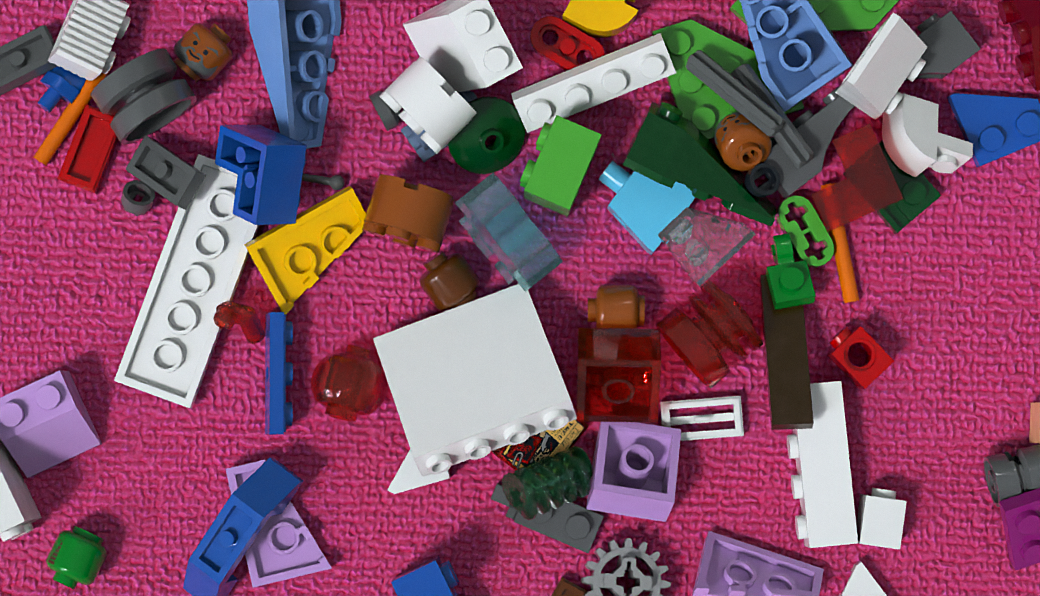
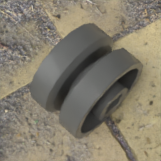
[90,49,197,145]

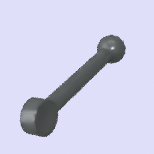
[302,173,345,190]

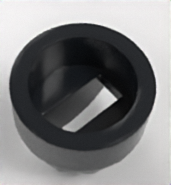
[744,163,780,197]

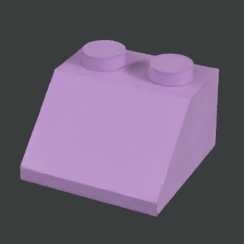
[0,370,102,478]
[586,416,681,522]

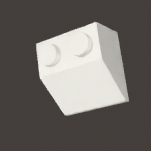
[835,12,927,120]

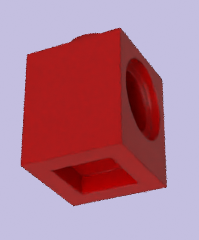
[826,326,894,390]

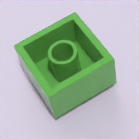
[520,115,602,217]

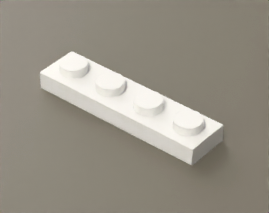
[511,33,676,133]

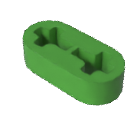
[776,196,834,268]

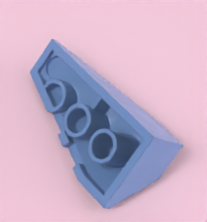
[247,0,342,149]
[739,0,854,112]

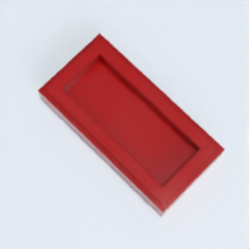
[57,105,118,194]

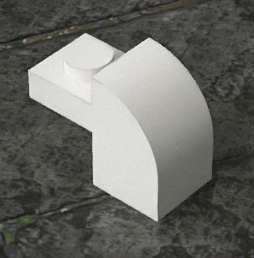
[882,93,973,177]

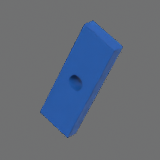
[265,312,293,434]

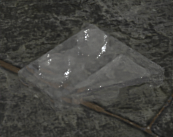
[658,207,756,287]

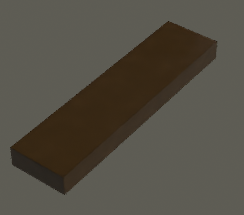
[759,275,814,430]

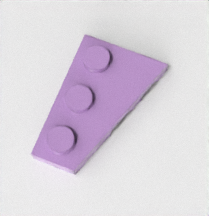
[225,459,332,588]
[692,531,824,596]

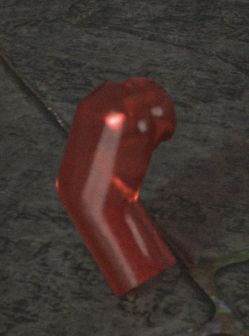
[213,301,265,344]

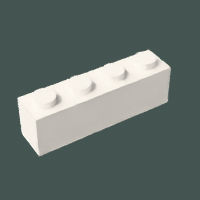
[787,381,858,548]

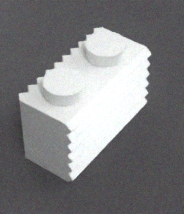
[48,0,131,81]

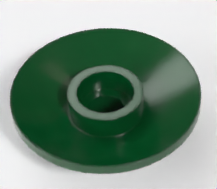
[447,96,525,174]

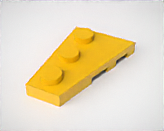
[244,186,366,314]

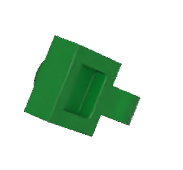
[766,233,816,310]

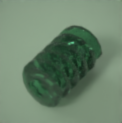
[502,446,593,520]

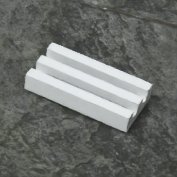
[660,396,744,441]

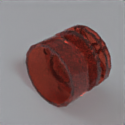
[655,280,763,389]

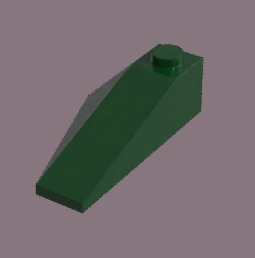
[623,101,776,226]

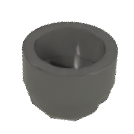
[121,180,155,216]

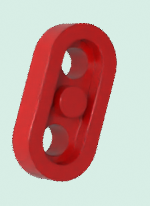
[530,16,605,71]

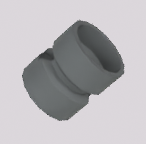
[983,444,1040,508]

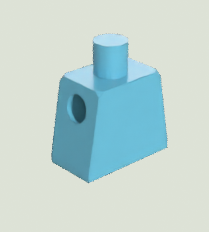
[598,161,696,255]

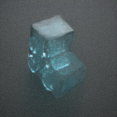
[455,172,563,292]

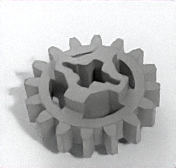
[581,538,671,596]

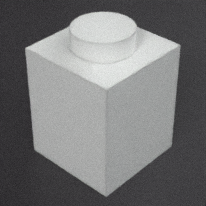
[856,488,907,550]

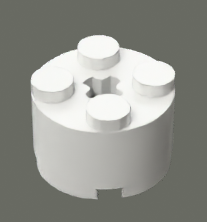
[379,56,477,154]

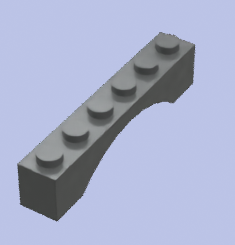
[764,11,981,199]

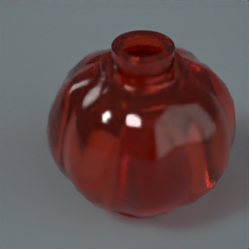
[310,345,388,422]

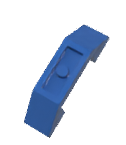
[183,457,303,596]

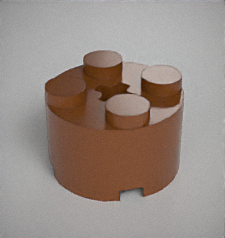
[362,174,455,253]

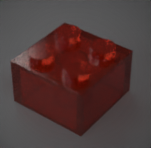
[576,328,661,423]

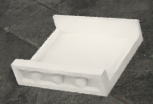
[373,282,577,477]

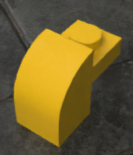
[562,0,638,38]

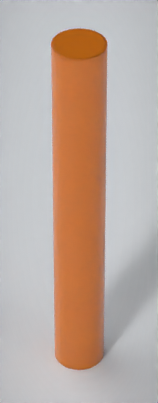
[33,66,113,166]
[821,183,860,303]

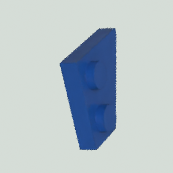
[947,93,1040,168]

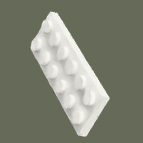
[114,154,260,408]

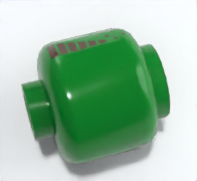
[46,526,107,589]

